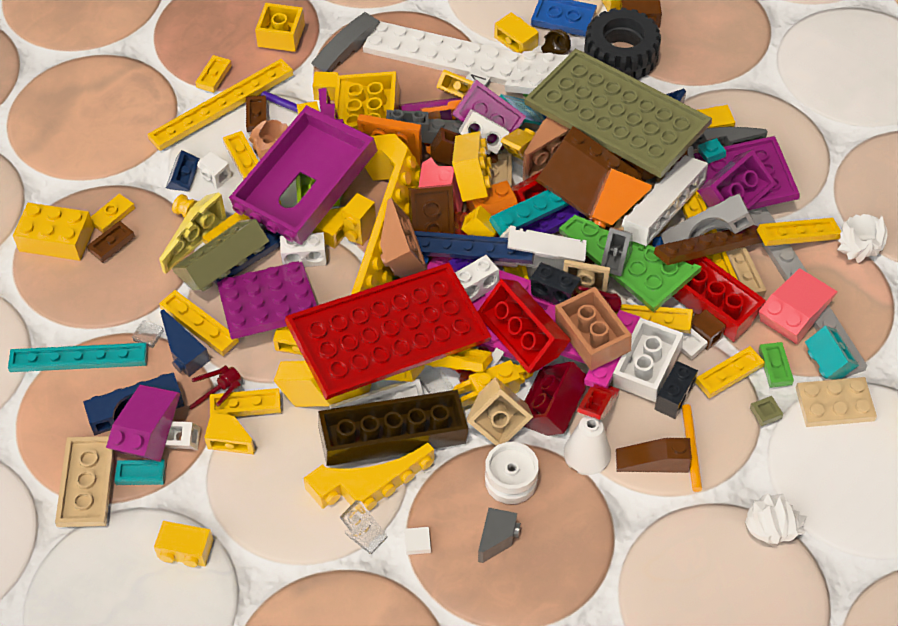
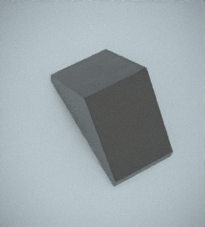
[601,227,632,276]

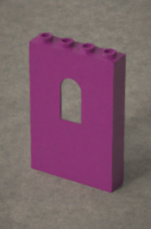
[229,105,378,245]

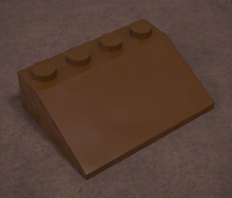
[535,126,643,230]

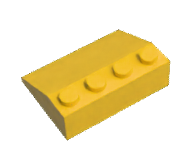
[334,71,400,130]

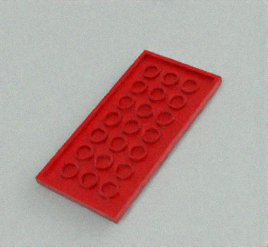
[284,263,492,400]

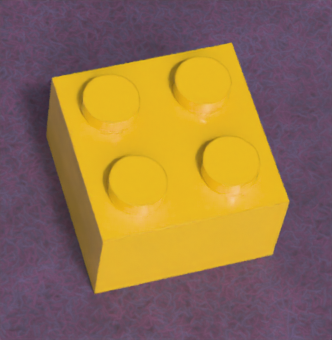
[255,3,305,52]

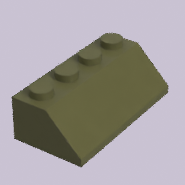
[172,219,269,291]

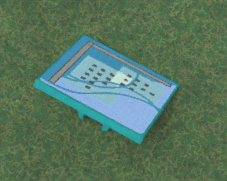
[499,94,543,126]

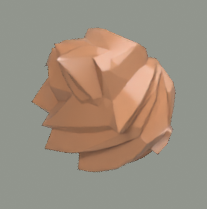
[249,120,288,160]

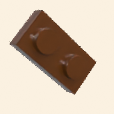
[246,95,267,132]
[87,221,135,263]

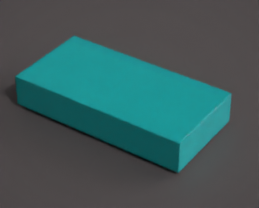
[114,460,166,485]

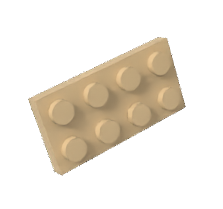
[55,436,115,527]

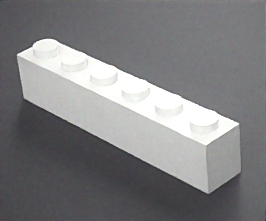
[622,155,708,246]

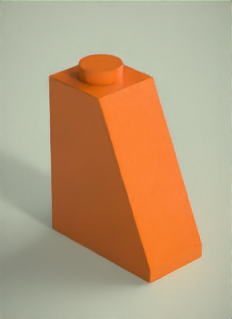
[589,168,652,229]

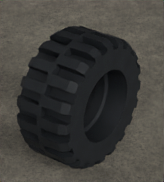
[584,8,661,80]

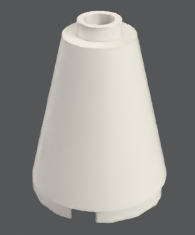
[564,416,611,475]

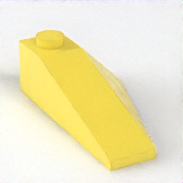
[159,192,227,274]

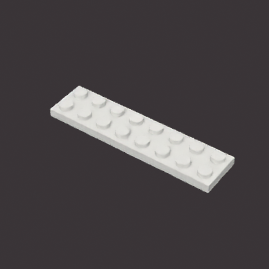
[363,21,522,85]

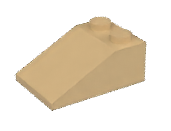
[563,260,610,292]

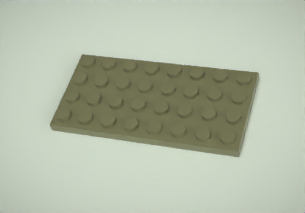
[524,48,712,178]

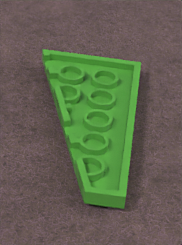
[559,215,702,312]

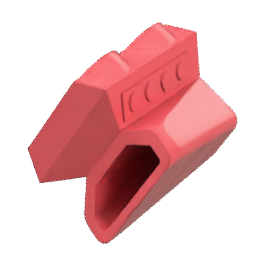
[418,158,463,215]

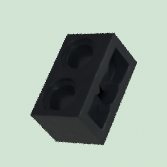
[530,262,582,305]
[654,361,698,419]

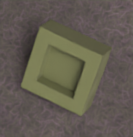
[750,396,783,427]

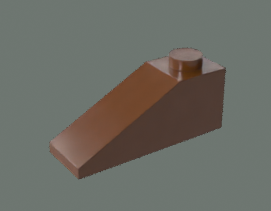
[430,127,498,165]
[615,438,692,473]

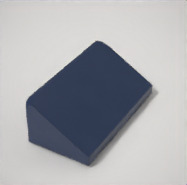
[165,150,200,192]

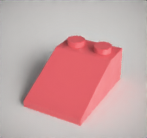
[759,268,837,345]

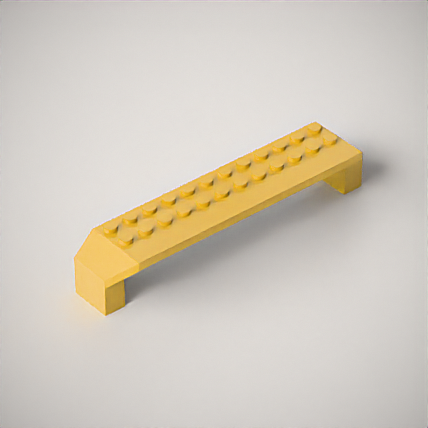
[274,134,421,407]

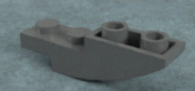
[386,110,470,144]

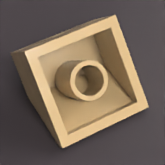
[466,377,533,446]

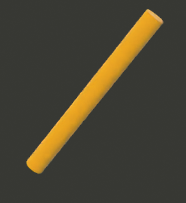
[682,404,702,492]

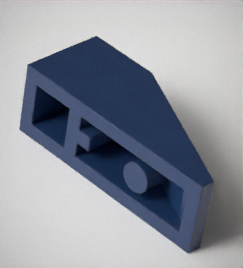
[160,309,210,377]

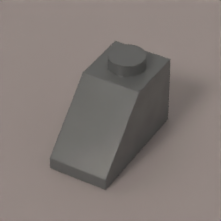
[478,507,521,563]

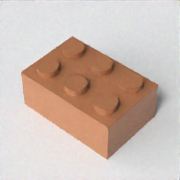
[555,287,632,371]

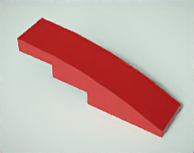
[577,384,620,420]

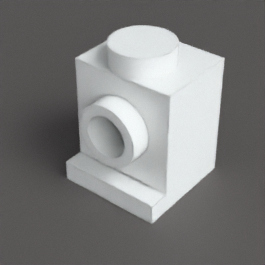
[197,151,232,189]
[165,422,201,450]

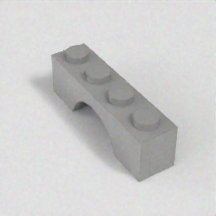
[660,194,755,244]

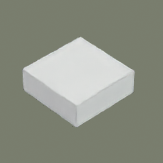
[404,527,431,555]

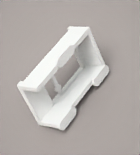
[494,226,587,271]

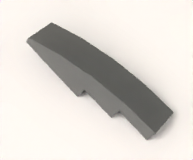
[311,12,380,72]
[691,127,768,150]

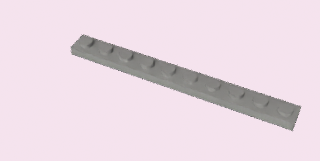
[749,207,867,377]

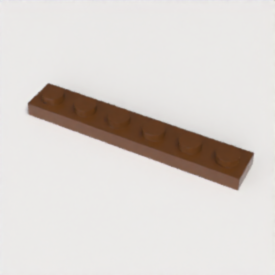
[653,225,763,265]

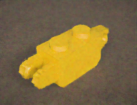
[452,360,533,407]

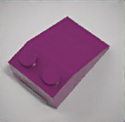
[106,385,180,462]

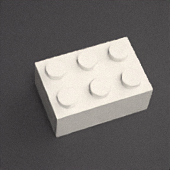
[613,318,683,402]

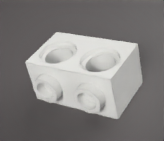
[459,109,509,154]
[280,232,327,267]
[455,255,500,301]

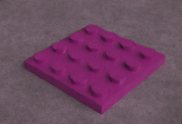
[693,136,800,210]
[217,261,317,340]

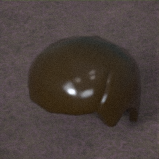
[541,29,571,55]

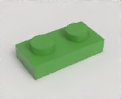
[758,342,794,388]

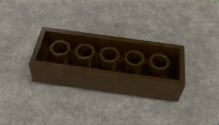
[318,389,469,466]

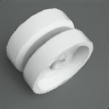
[485,442,538,504]

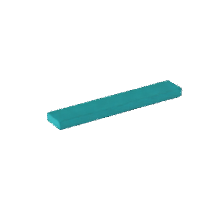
[8,343,148,372]

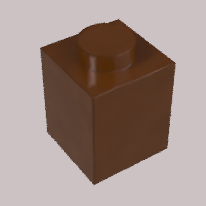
[692,309,726,351]

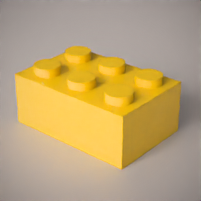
[452,131,493,202]
[13,202,94,261]

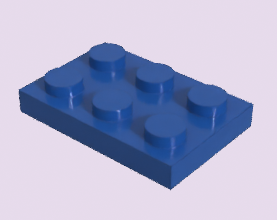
[531,0,597,37]

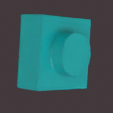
[698,138,726,164]

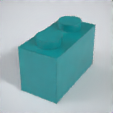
[805,325,859,380]

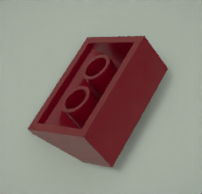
[523,361,586,436]

